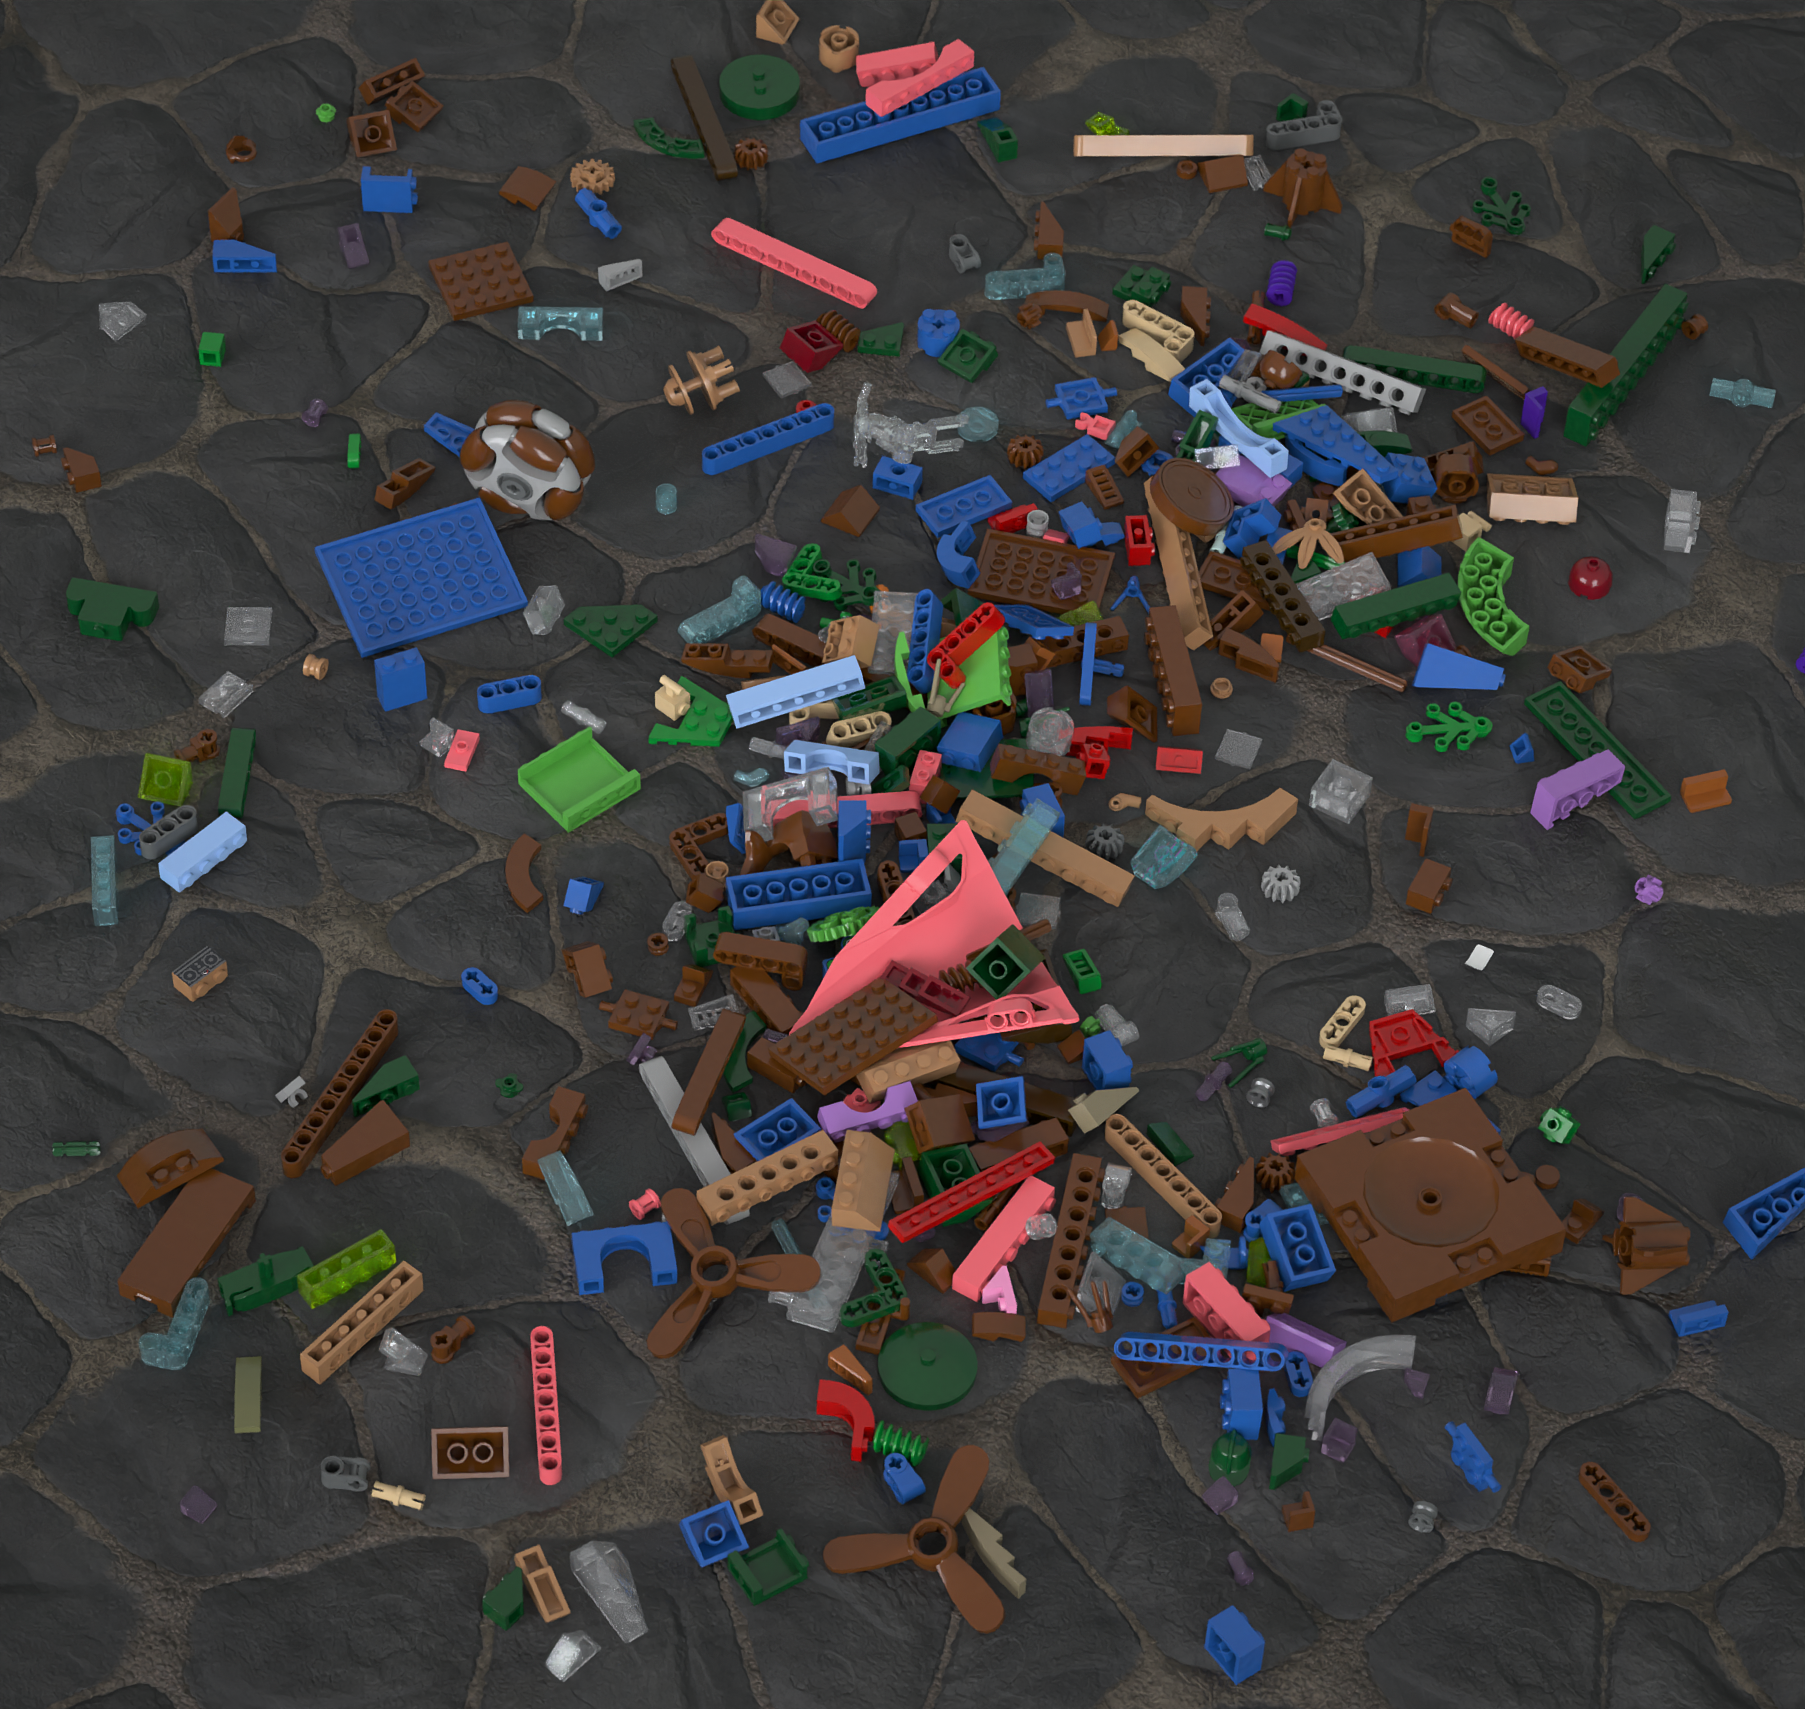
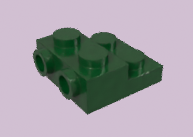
[1112,265,1171,308]
[937,329,998,383]

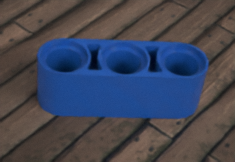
[477,675,542,714]

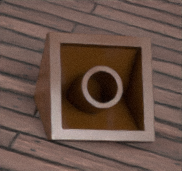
[1196,154,1248,193]
[821,485,880,537]

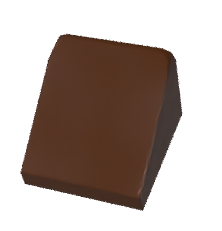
[1057,1030,1085,1065]

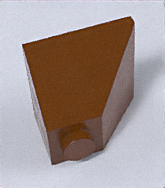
[346,110,397,158]
[208,187,244,242]
[1107,685,1157,743]

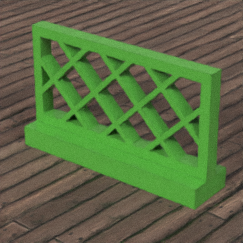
[1231,399,1325,440]

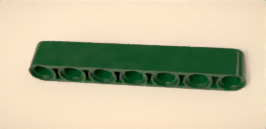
[1341,345,1487,393]

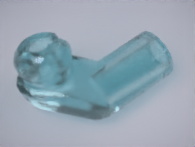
[734,768,769,787]

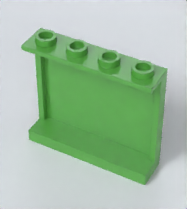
[927,626,1012,728]
[518,726,641,833]

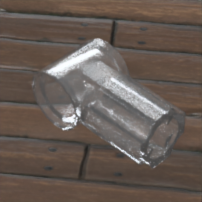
[1215,893,1250,941]
[1095,1004,1139,1047]

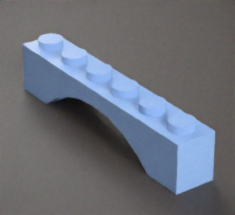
[1189,379,1288,478]

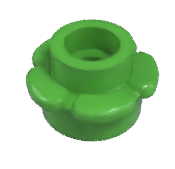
[316,104,336,122]
[1079,1016,1101,1038]

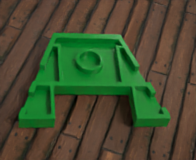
[648,676,733,747]

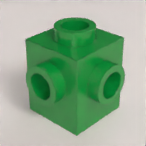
[1538,1107,1581,1144]

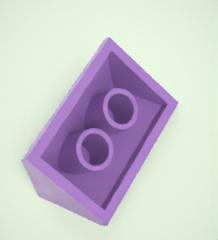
[1266,1313,1347,1372]

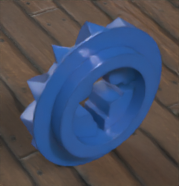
[1141,450,1173,477]

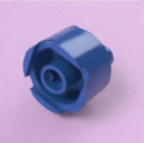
[917,309,960,357]
[1443,1045,1498,1100]

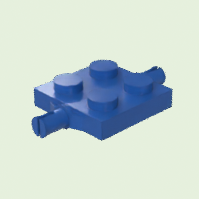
[1046,377,1117,420]
[954,1033,1024,1072]
[1445,1421,1501,1493]

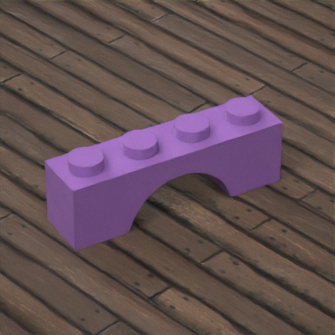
[817,1081,918,1142]

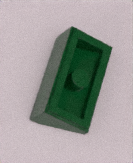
[1147,1122,1194,1166]

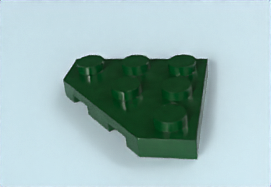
[564,605,658,658]

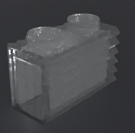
[523,585,565,635]

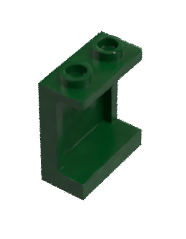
[941,588,984,628]
[728,1528,809,1606]

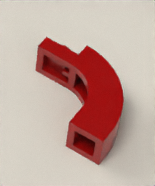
[817,1380,875,1462]

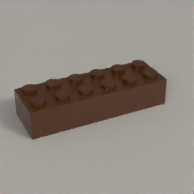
[1144,605,1202,736]

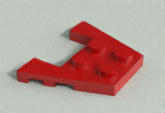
[1369,1009,1459,1077]

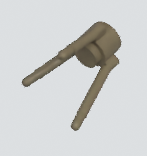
[926,659,965,717]

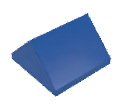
[1397,546,1441,588]

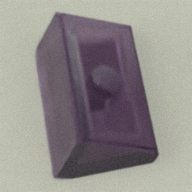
[1025,669,1054,717]

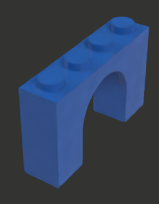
[572,1222,677,1295]

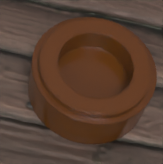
[1176,160,1197,179]
[1535,1165,1560,1189]

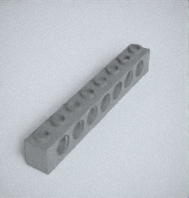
[1259,330,1426,415]

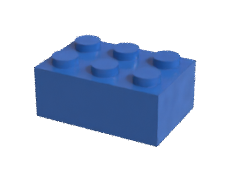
[1259,1204,1336,1292]

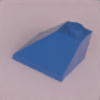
[976,1076,1027,1129]

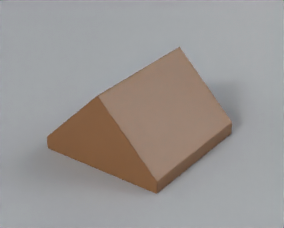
[756,0,799,45]

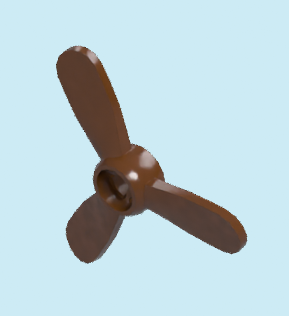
[647,1188,821,1359]
[823,1445,1005,1633]

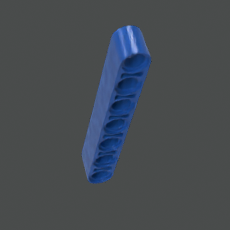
[702,403,834,475]
[1114,1332,1289,1371]

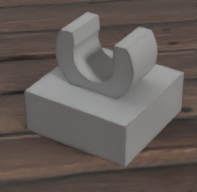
[275,1076,308,1108]

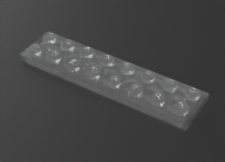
[786,1172,899,1333]

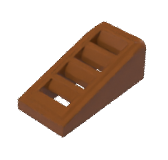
[828,1345,873,1395]

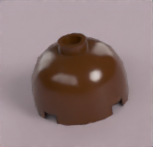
[1260,350,1303,390]

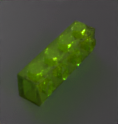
[297,1229,396,1309]

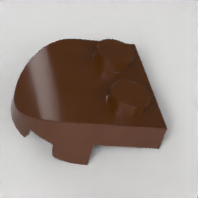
[1449,215,1493,258]

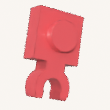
[1075,413,1116,441]

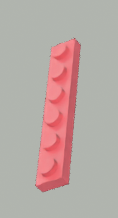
[1271,1107,1410,1156]

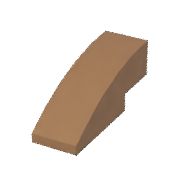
[514,1545,571,1623]

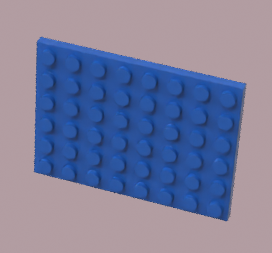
[315,497,528,658]

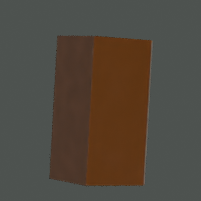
[431,1426,509,1479]

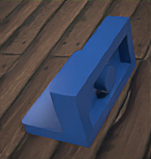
[1669,1300,1728,1337]

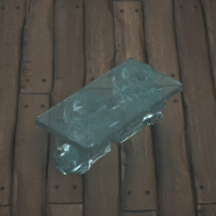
[1105,410,1142,449]

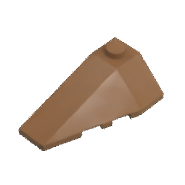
[1333,468,1403,525]

